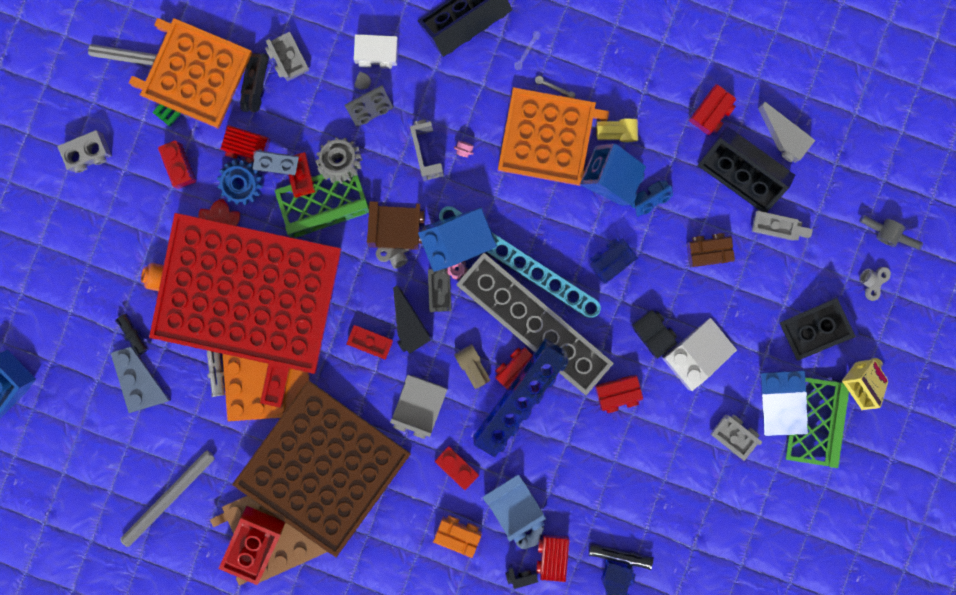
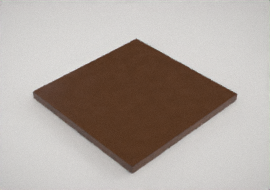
[232,380,411,557]

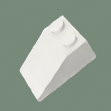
[661,318,737,391]

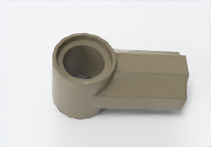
[454,344,491,389]

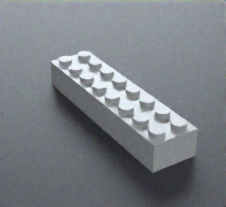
[456,253,614,395]

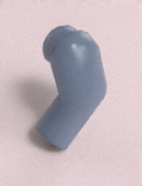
[516,526,544,549]

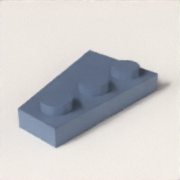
[111,347,171,413]

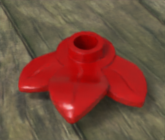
[198,199,240,226]

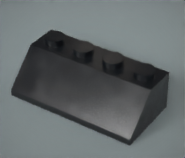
[417,0,513,57]
[697,126,795,213]

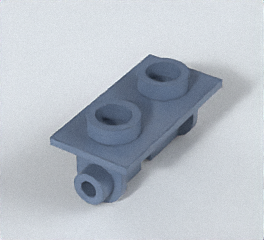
[253,149,299,175]

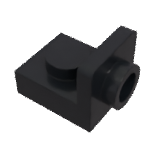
[505,564,538,589]

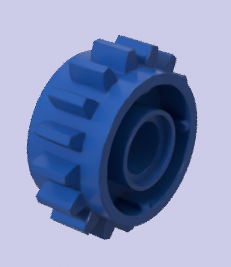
[217,159,264,205]

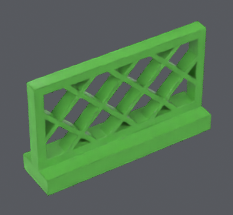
[274,174,369,238]
[786,377,849,468]

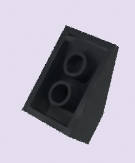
[393,285,432,354]
[780,295,860,361]

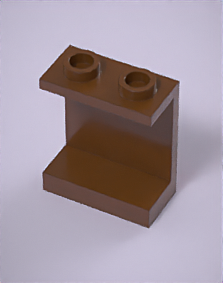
[367,201,425,250]

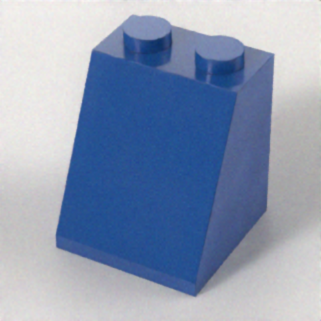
[580,144,646,206]

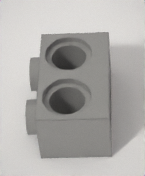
[57,130,112,173]

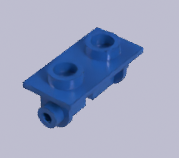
[631,180,673,217]

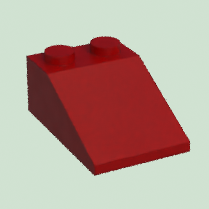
[218,506,286,585]

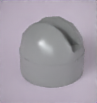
[354,72,371,90]

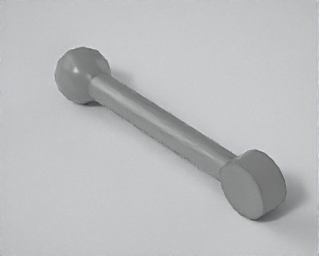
[535,76,576,98]

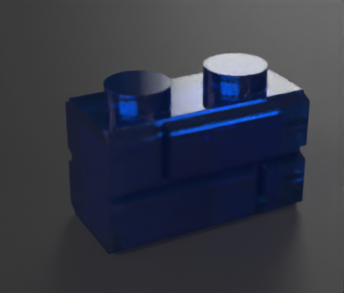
[588,238,638,285]

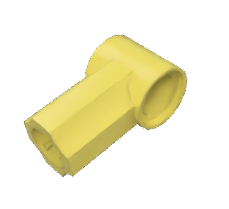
[596,119,638,142]

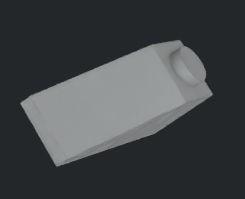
[758,102,815,163]

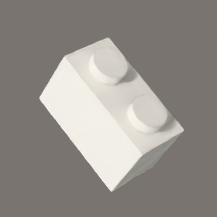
[354,34,398,69]

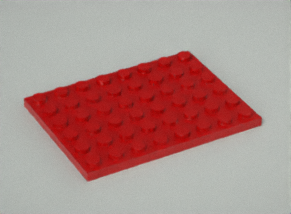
[149,213,342,374]

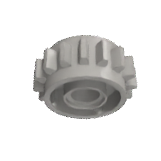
[315,137,363,184]

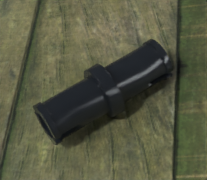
[115,314,149,356]

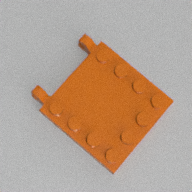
[129,18,252,129]
[498,87,609,186]
[223,354,310,422]

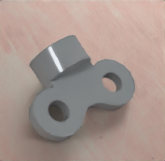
[376,248,409,269]
[859,267,891,301]

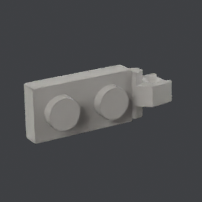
[751,211,813,241]

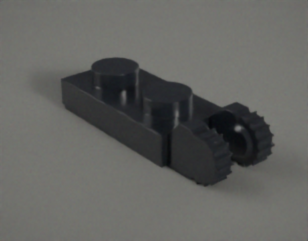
[239,53,269,112]

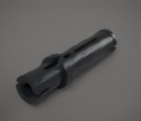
[589,542,654,570]

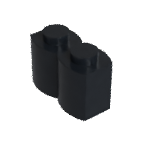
[630,310,678,359]

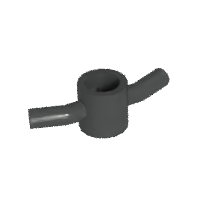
[860,215,923,250]

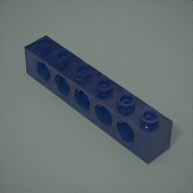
[473,338,569,457]

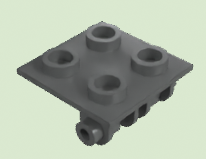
[345,85,393,127]

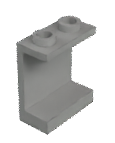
[410,120,444,181]
[390,374,448,439]

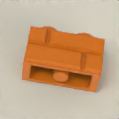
[433,515,482,558]

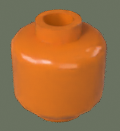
[141,263,164,291]

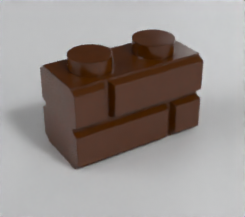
[686,233,735,268]

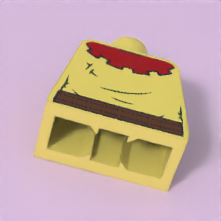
[842,358,888,410]

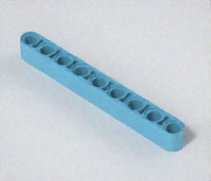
[439,207,601,318]

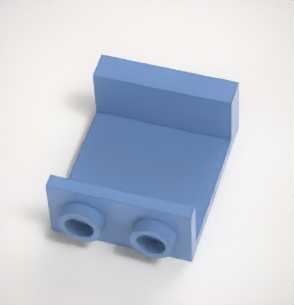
[483,475,546,543]

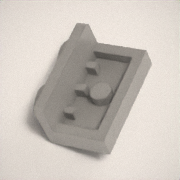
[265,32,309,82]
[710,414,762,461]

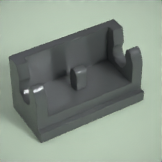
[428,269,451,312]

